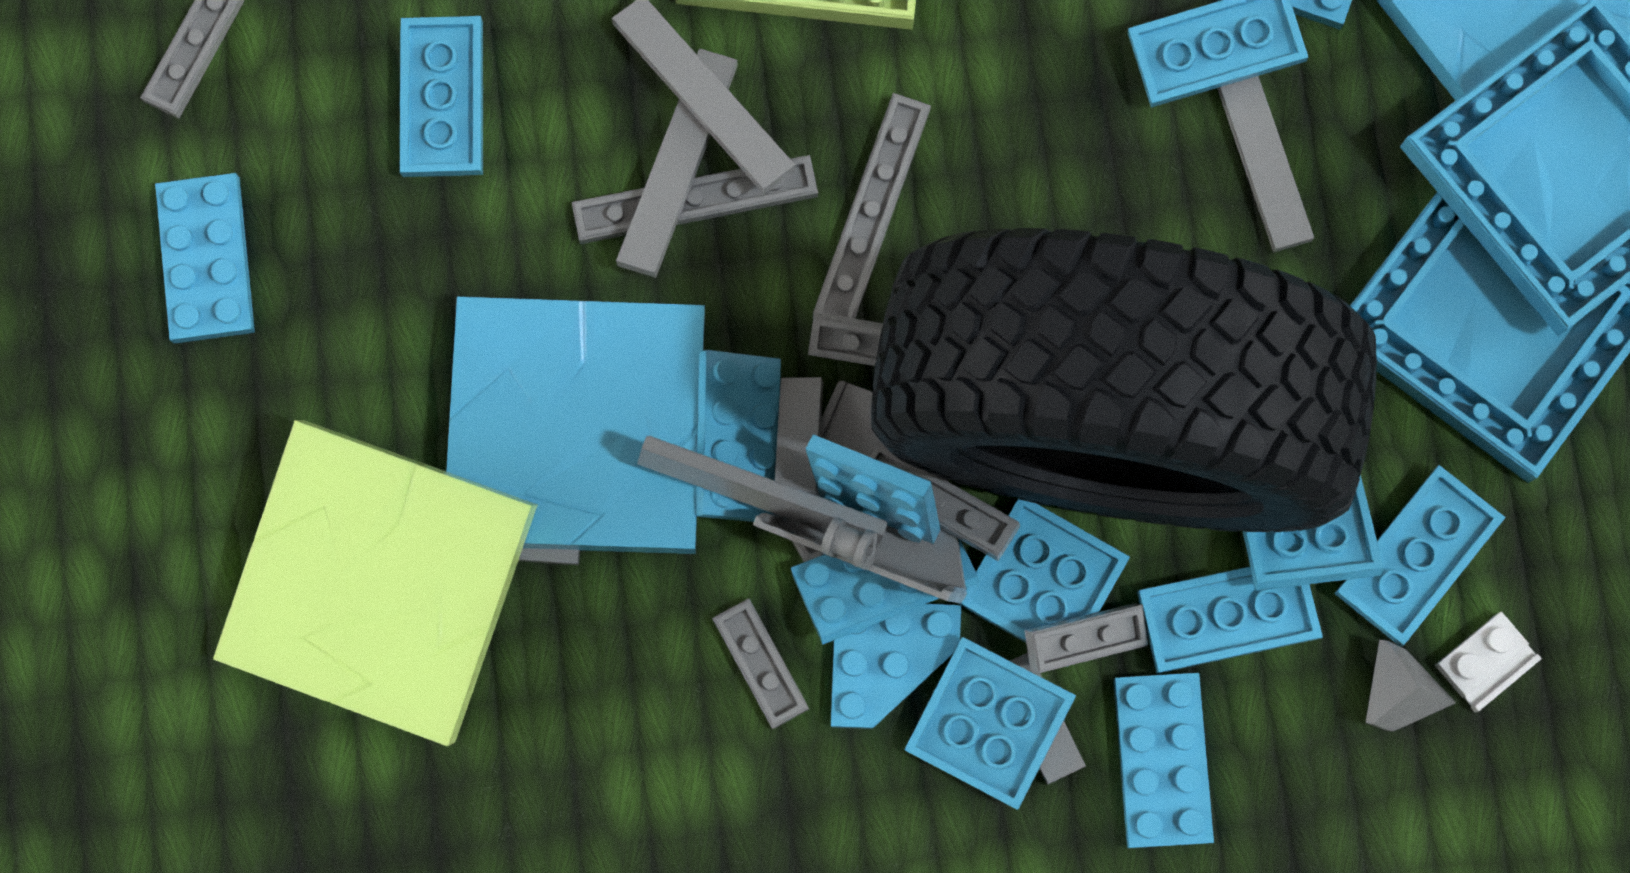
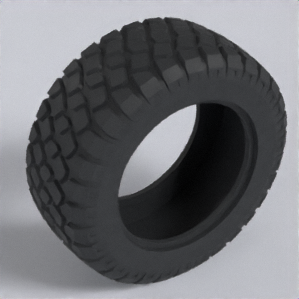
[871,228,1377,532]

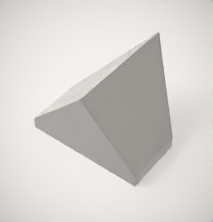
[1366,640,1456,732]

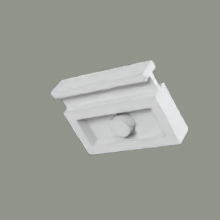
[1435,611,1542,713]

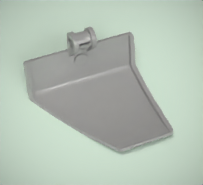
[753,381,967,603]

